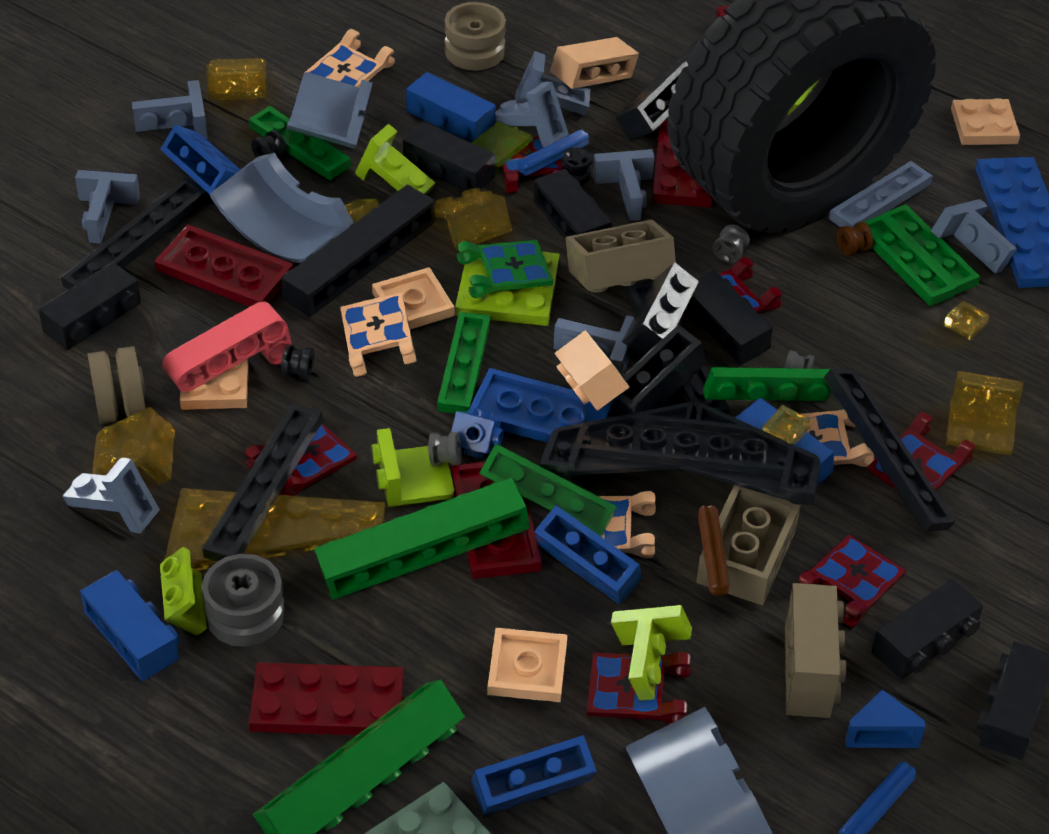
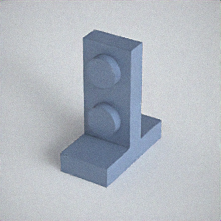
[515,51,590,115]
[132,80,208,139]
[495,82,569,147]
[593,149,654,221]
[75,170,140,243]
[931,199,1017,274]
[553,315,634,377]
[63,458,160,533]

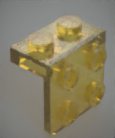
[206,58,266,100]
[435,188,512,249]
[92,407,175,484]

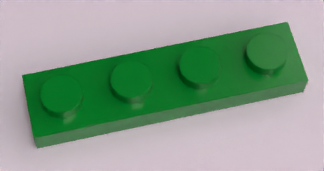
[248,106,351,181]
[882,204,980,295]
[864,214,957,306]
[437,312,491,414]
[703,367,831,401]
[479,443,617,537]

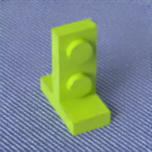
[355,124,435,195]
[611,605,692,701]

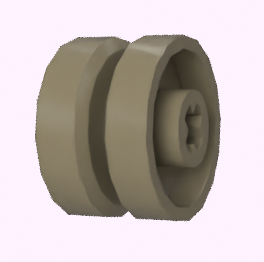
[445,2,506,71]
[87,346,146,424]

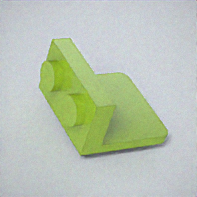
[371,428,454,507]

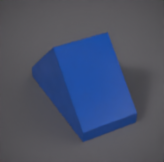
[845,689,926,748]

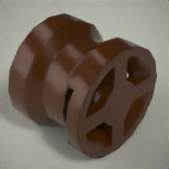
[837,221,873,256]

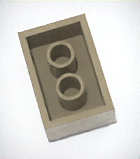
[565,219,676,292]
[696,485,801,606]
[785,583,846,718]

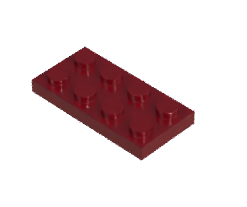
[652,119,712,208]
[154,225,294,307]
[451,462,542,579]
[249,662,403,735]

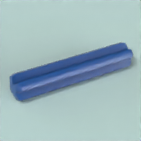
[518,129,589,176]
[839,762,916,834]

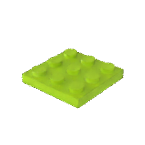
[455,252,560,326]

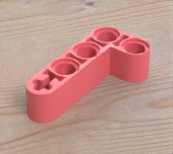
[162,302,292,392]

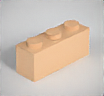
[550,37,639,89]
[555,330,629,411]

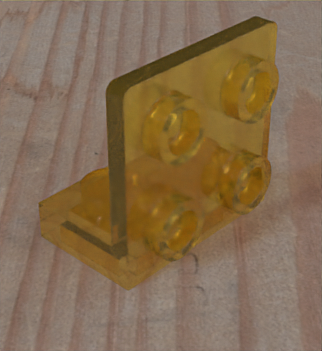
[946,371,1023,455]

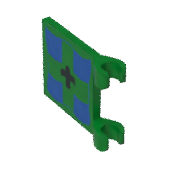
[457,240,553,298]

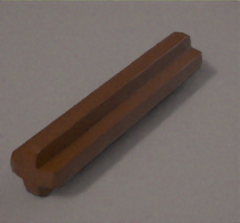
[698,505,730,596]

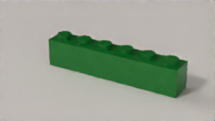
[314,477,530,600]
[252,679,465,834]

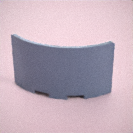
[286,72,373,149]
[210,153,354,263]
[626,707,773,834]

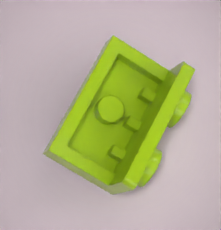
[160,547,207,636]

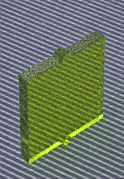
[471,121,533,167]

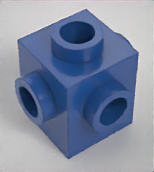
[451,408,504,458]

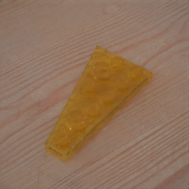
[164,488,386,571]

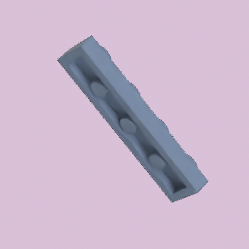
[829,161,933,227]

